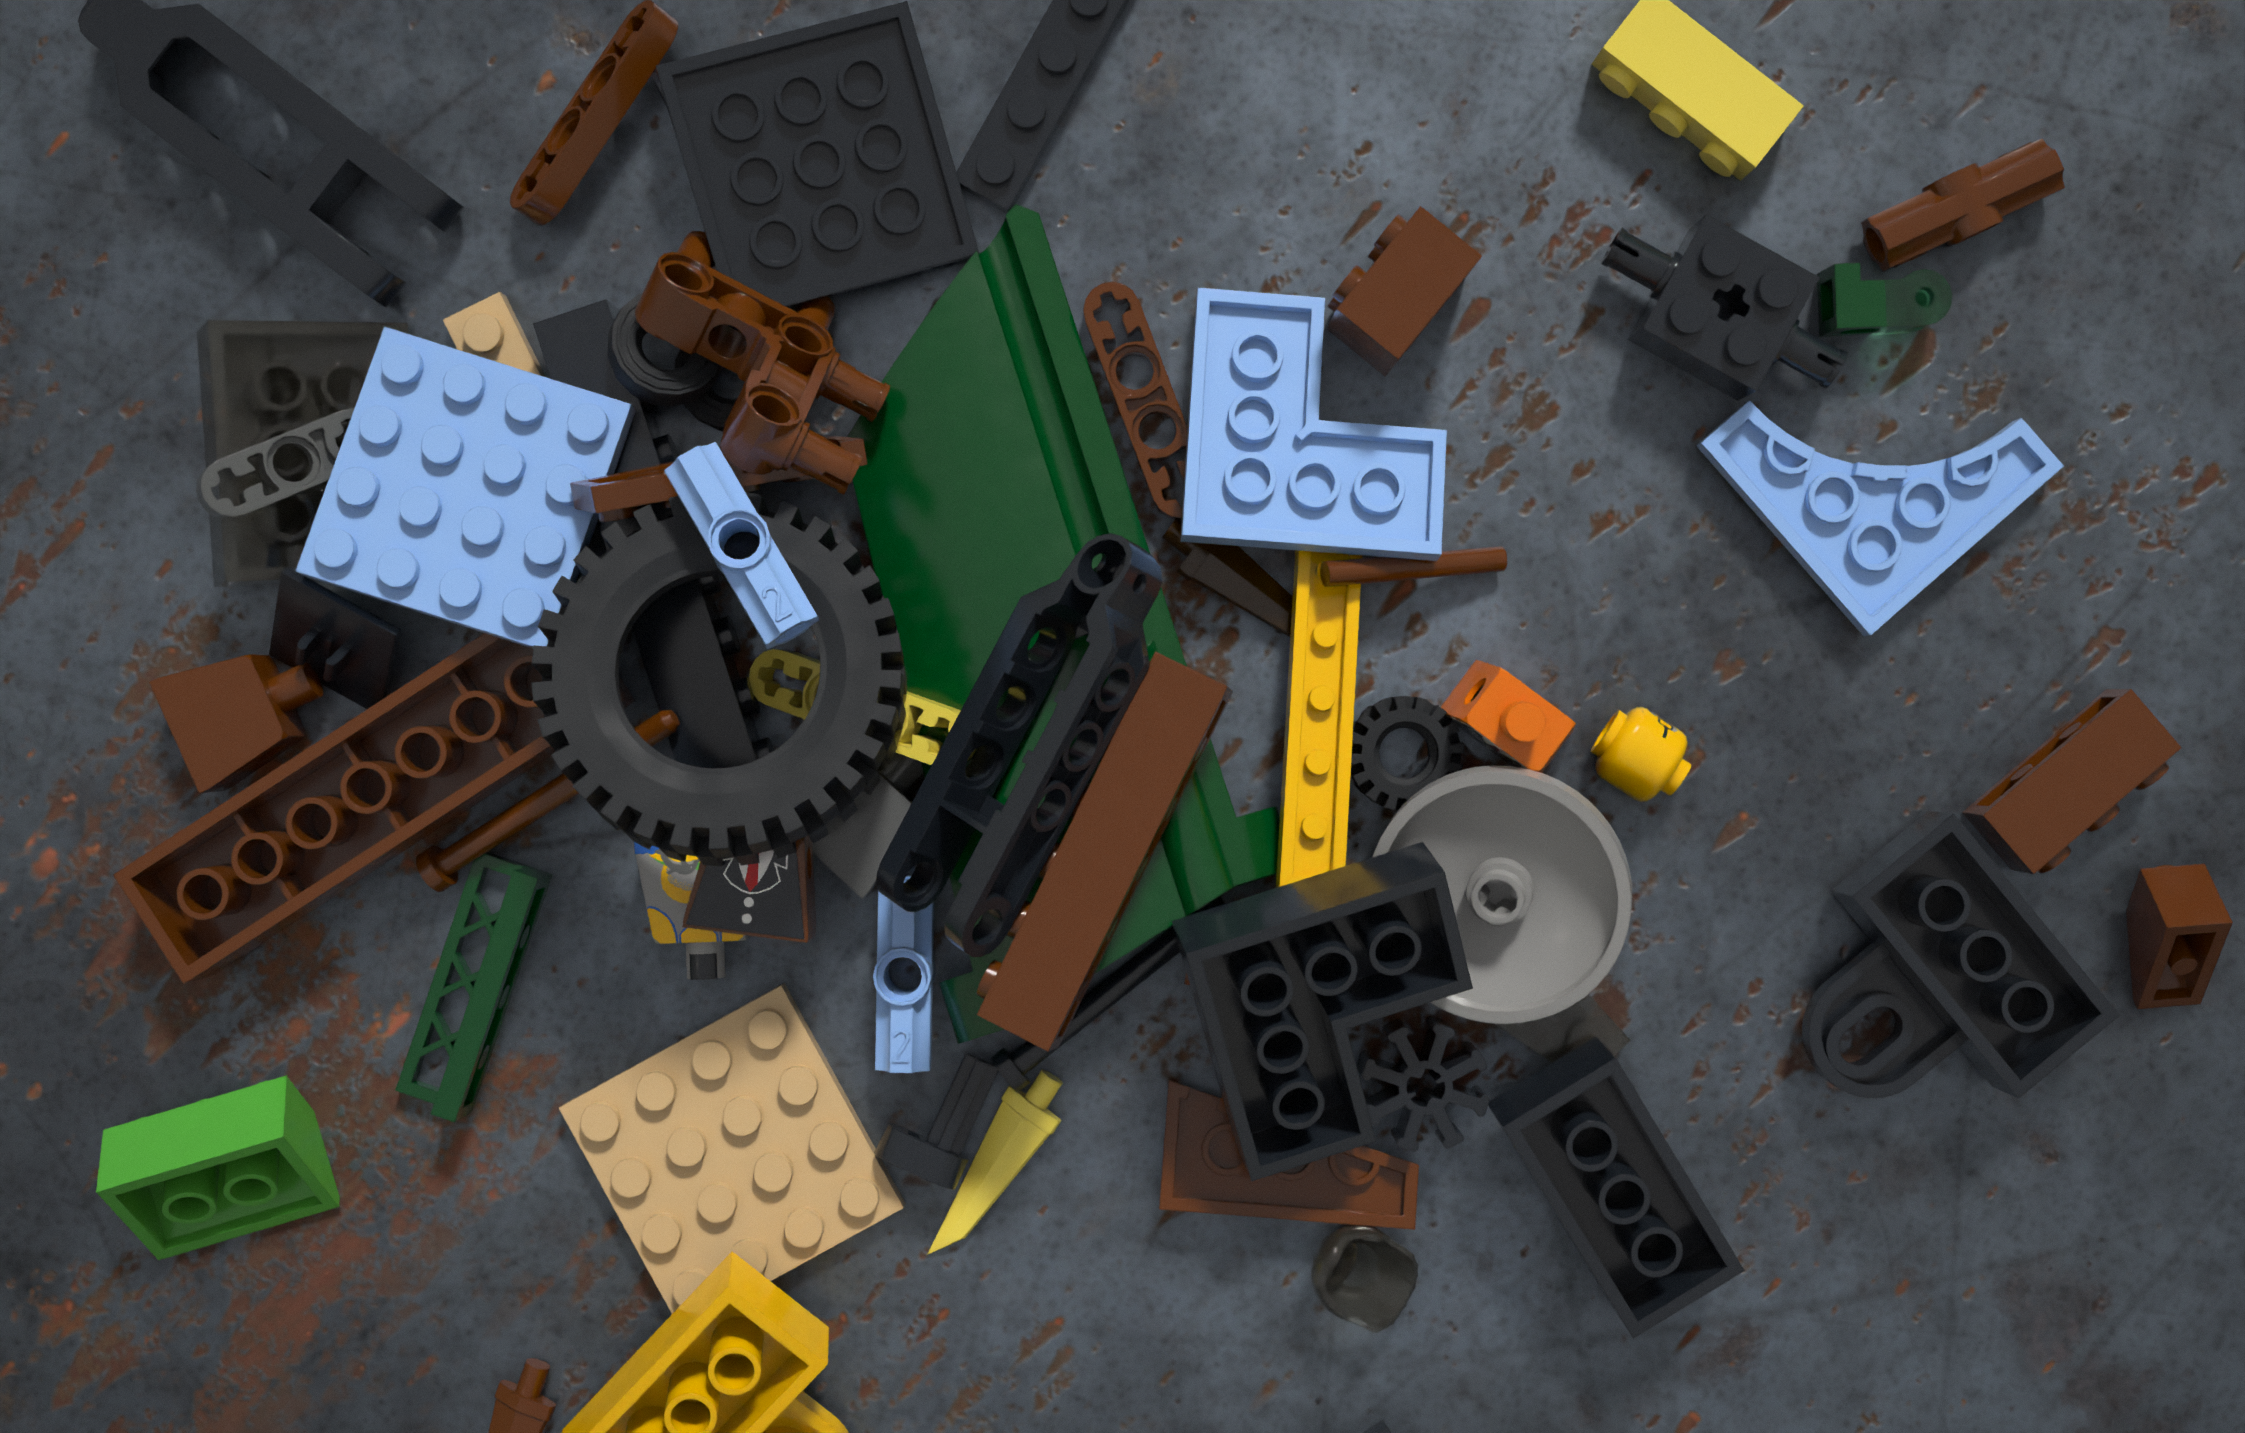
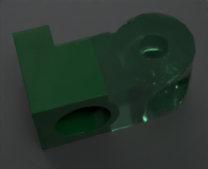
[1817,263,1952,337]

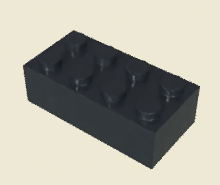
[1488,1036,1745,1339]

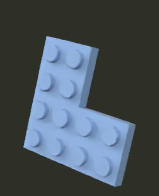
[1180,288,1447,561]

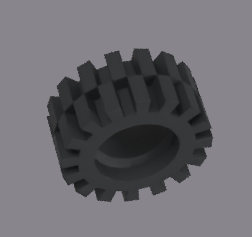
[1351,696,1464,810]

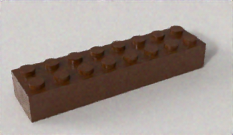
[113,633,635,984]

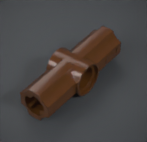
[1861,138,2065,272]

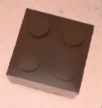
[1327,206,1482,377]

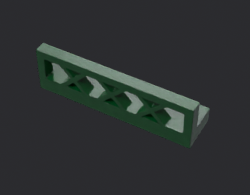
[395,852,553,1122]

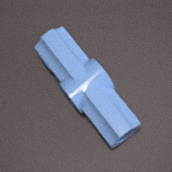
[664,442,819,649]
[873,876,936,1073]

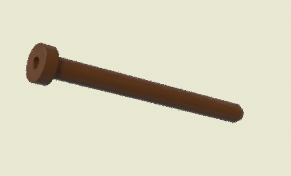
[416,710,680,892]

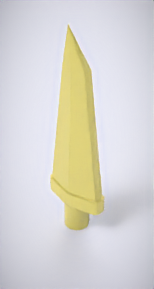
[927,1069,1063,1255]

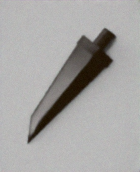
[1162,518,1293,637]

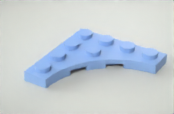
[1696,401,2064,636]

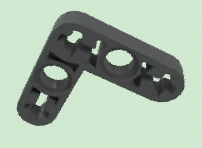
[196,408,355,520]

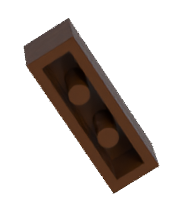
[1962,689,2182,874]

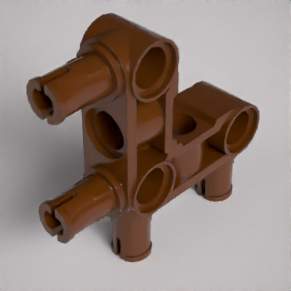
[635,231,891,495]

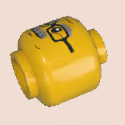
[1591,707,1691,802]

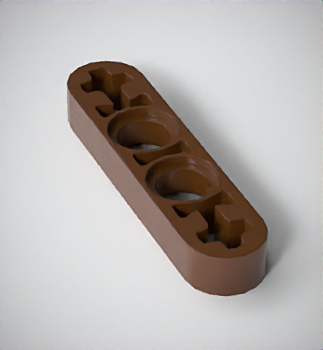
[510,0,678,226]
[1083,282,1188,520]

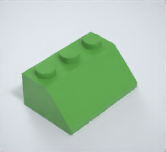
[96,1075,340,1260]

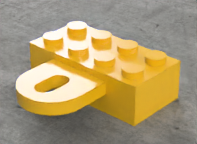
[562,1251,849,1433]

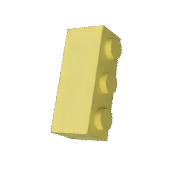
[1592,0,1804,181]

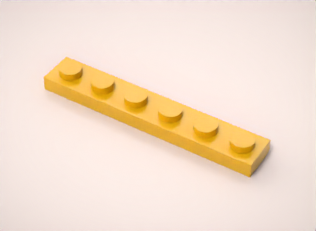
[1276,550,1362,888]

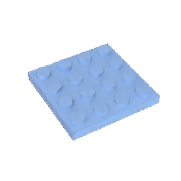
[296,327,636,648]

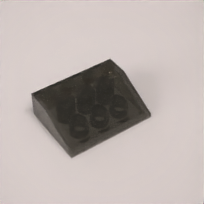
[197,320,408,587]

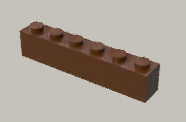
[976,651,1233,1052]

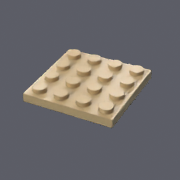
[559,983,906,1314]

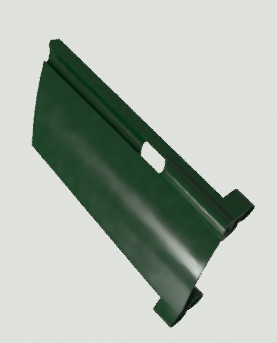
[847,204,1280,1044]

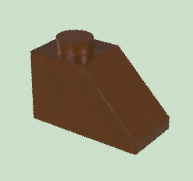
[2126,864,2233,1009]

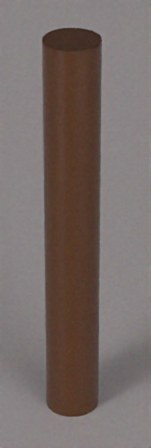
[1320,546,1507,587]

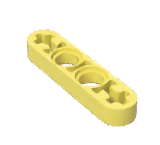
[749,649,976,765]

